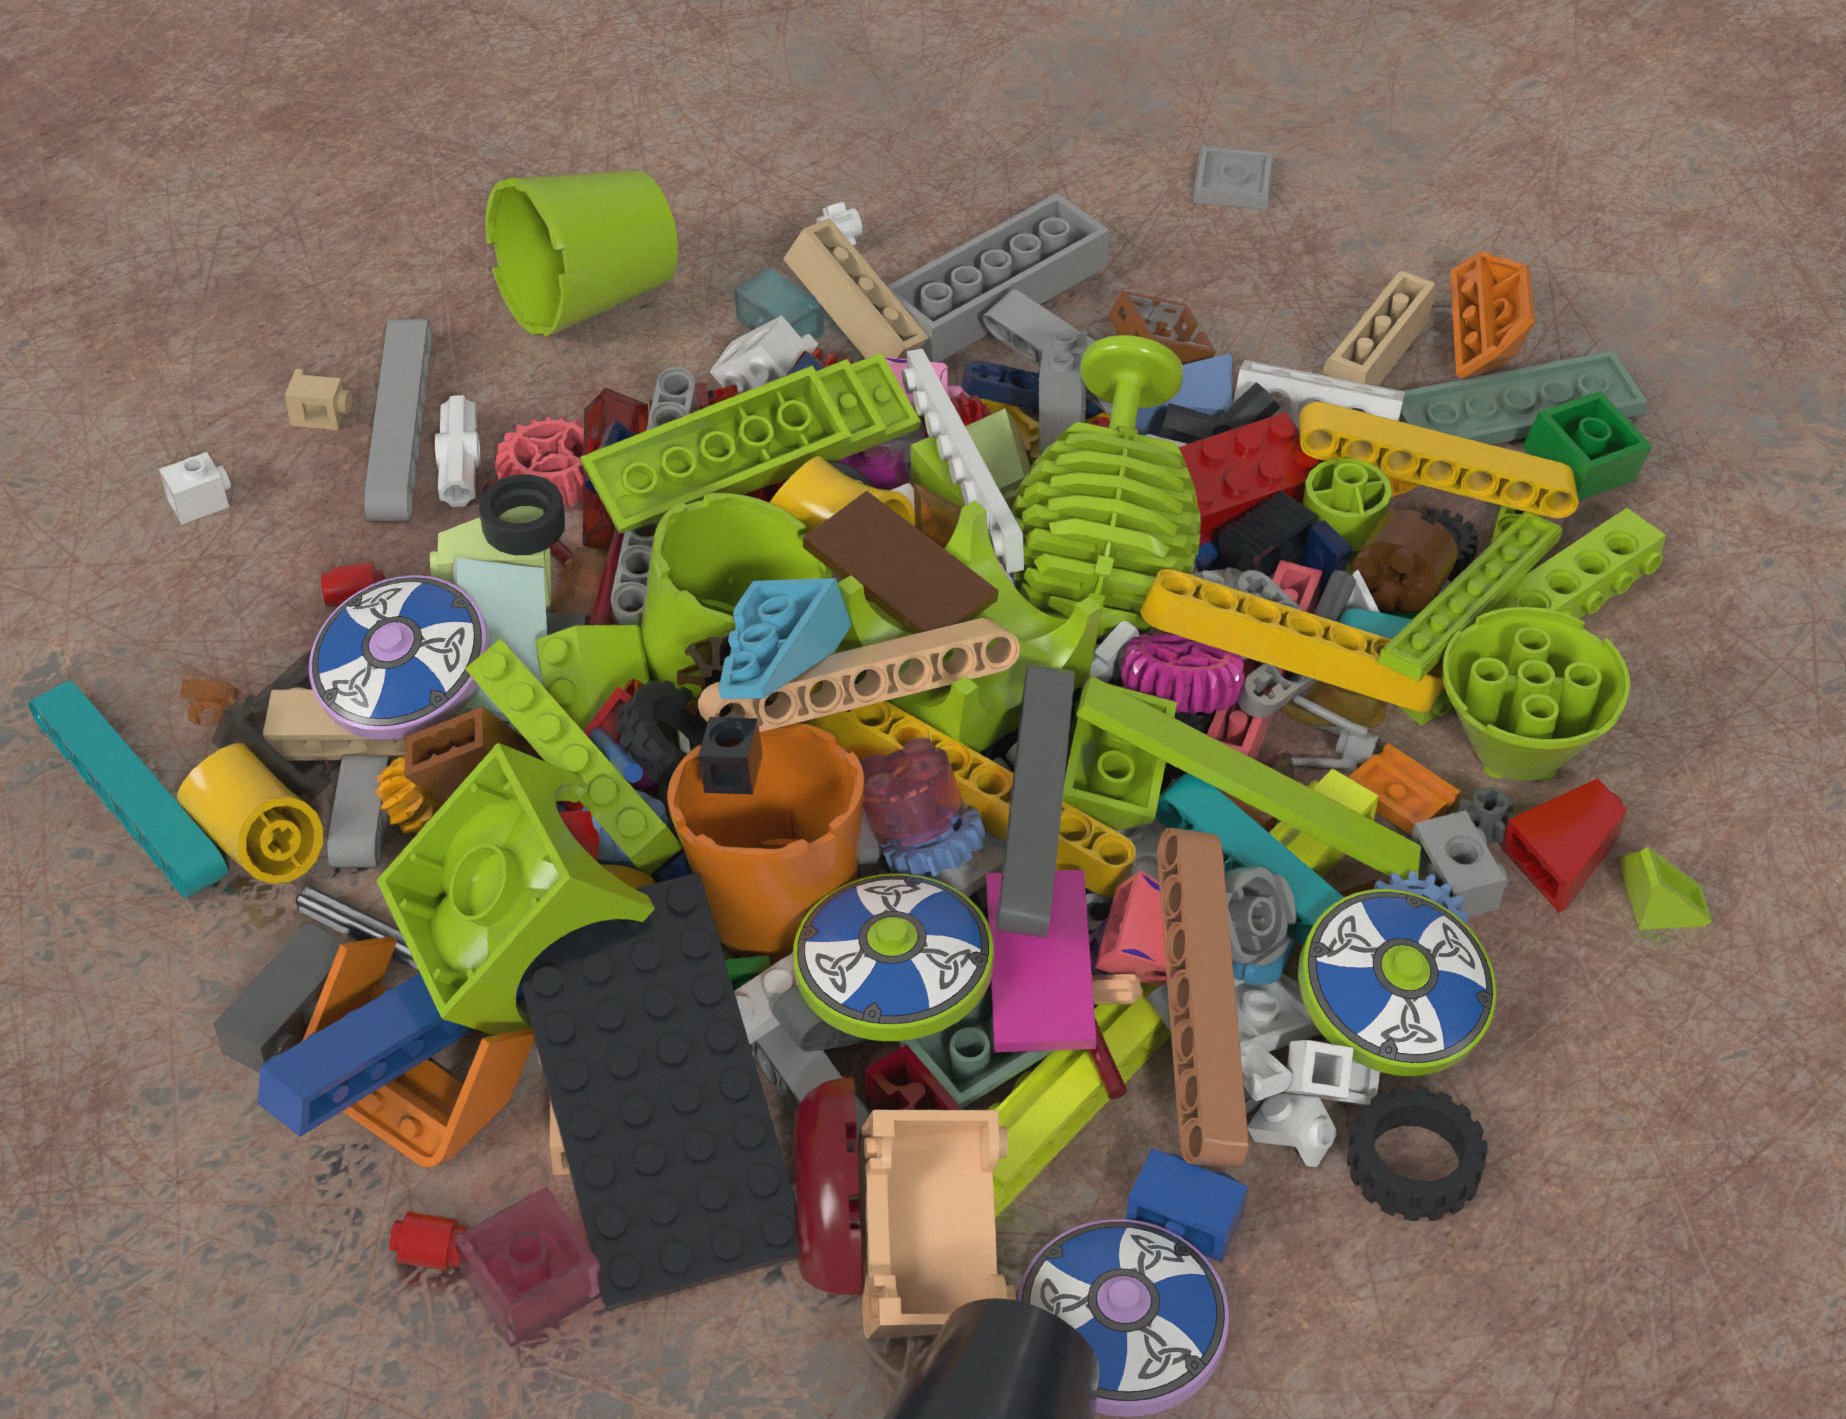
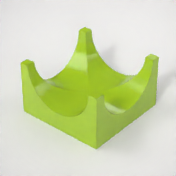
[831,501,1102,753]
[376,743,655,1035]

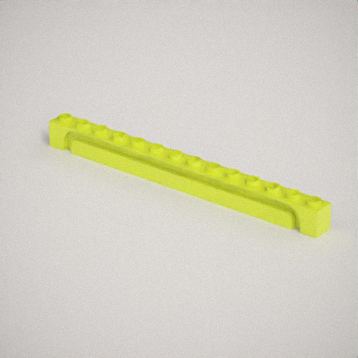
[987,768,1379,1218]

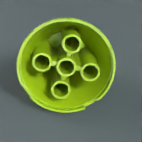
[1442,607,1630,781]

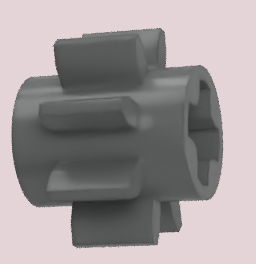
[1458,787,1517,844]

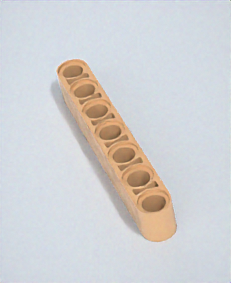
[698,618,1020,732]

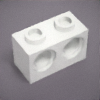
[710,315,808,391]

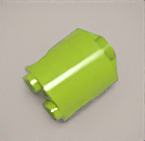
[1299,458,1392,582]

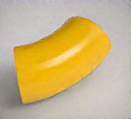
[770,456,917,534]
[177,743,323,884]

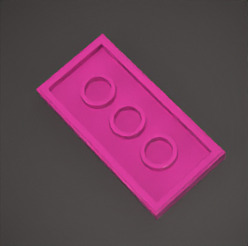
[986,870,1096,1052]

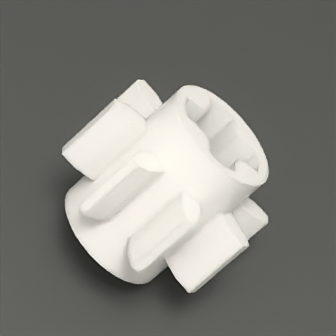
[816,202,862,246]

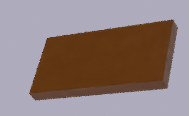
[803,491,999,634]

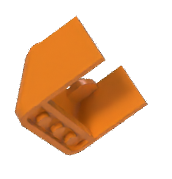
[303,936,535,1167]

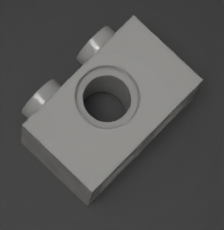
[1411,810,1508,917]

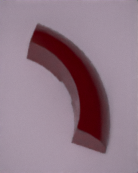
[794,1077,863,1295]

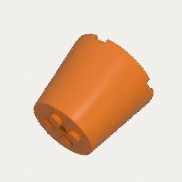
[668,723,865,964]

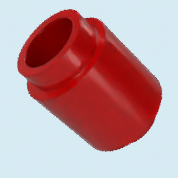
[321,561,385,608]
[389,1211,470,1271]

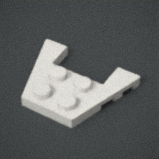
[1234,973,1322,1101]

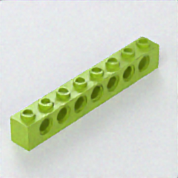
[1394,508,1666,726]

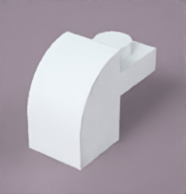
[1284,1040,1380,1107]

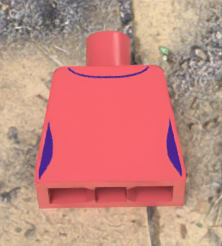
[1094,871,1167,987]

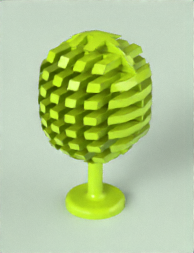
[1012,335,1201,640]

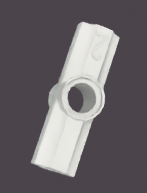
[435,395,481,507]

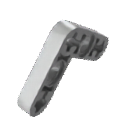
[1233,570,1318,718]

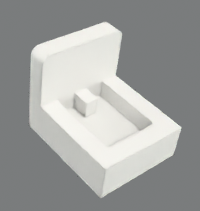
[1247,1093,1337,1167]

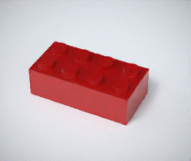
[1178,412,1324,546]

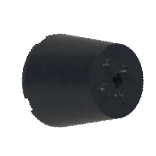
[883,1298,1100,1419]

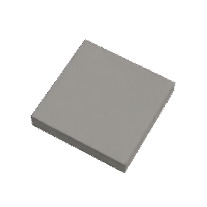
[1193,146,1274,210]

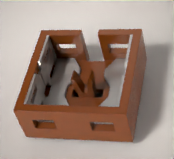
[1108,290,1216,365]

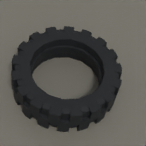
[616,680,708,791]
[1347,1086,1488,1221]

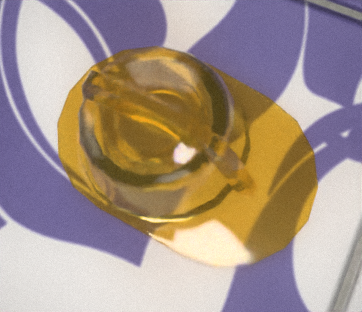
[1281,680,1386,728]

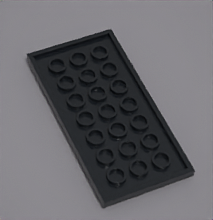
[520,872,799,1311]

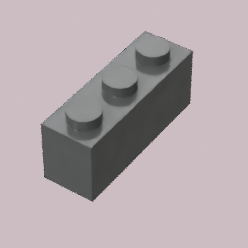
[214,922,348,1073]

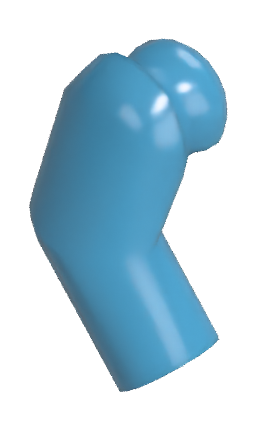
[1232,936,1295,986]

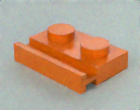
[1348,743,1461,836]

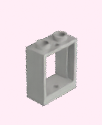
[1039,331,1087,455]

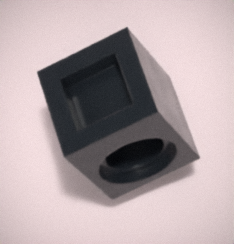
[698,717,763,795]

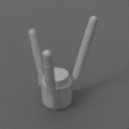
[1282,695,1380,773]

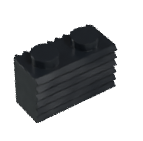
[1219,490,1321,576]

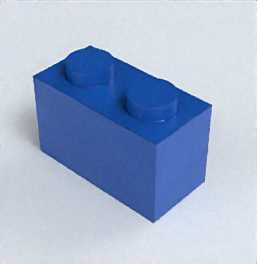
[1126,1148,1248,1262]

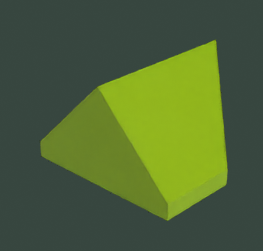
[1617,846,1713,930]

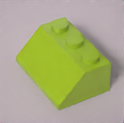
[536,625,657,756]
[1062,678,1177,831]

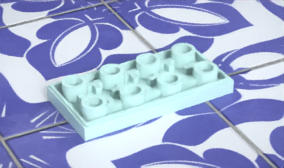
[453,558,547,722]

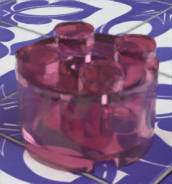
[860,737,966,846]

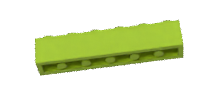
[465,638,682,876]

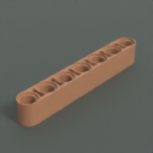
[1157,828,1248,1168]

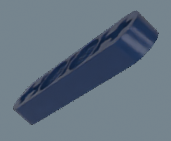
[961,361,1104,419]

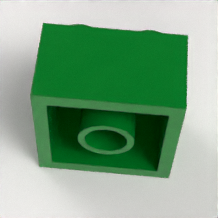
[1523,391,1652,501]

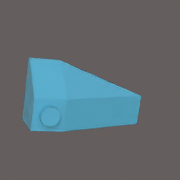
[718,578,852,699]

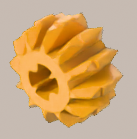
[374,756,443,834]

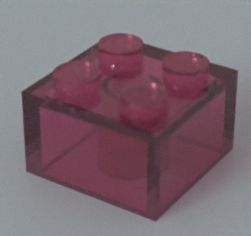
[453,1186,603,1348]

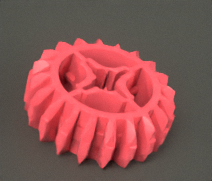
[495,415,605,509]

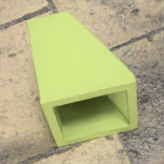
[430,506,552,613]

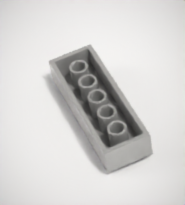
[887,193,1110,362]

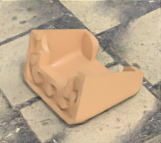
[858,1110,1016,1339]

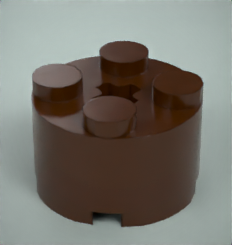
[1352,509,1458,612]

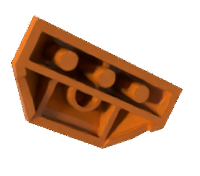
[1450,251,1535,379]

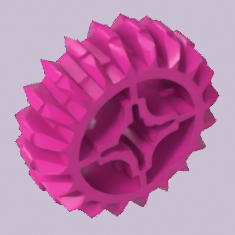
[1120,631,1245,715]

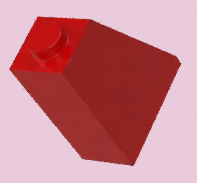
[1502,778,1627,913]

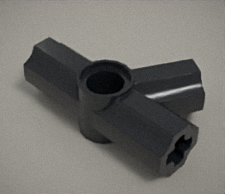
[1158,382,1281,444]

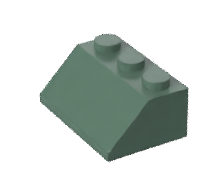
[900,981,1055,1109]

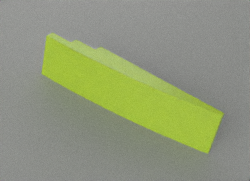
[580,352,921,533]

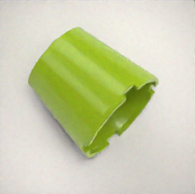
[485,170,678,337]
[641,493,832,697]

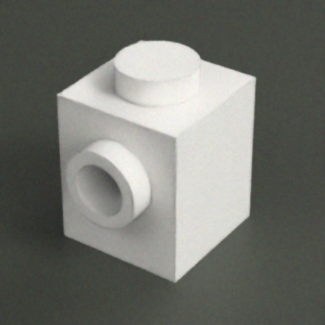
[159,452,231,525]

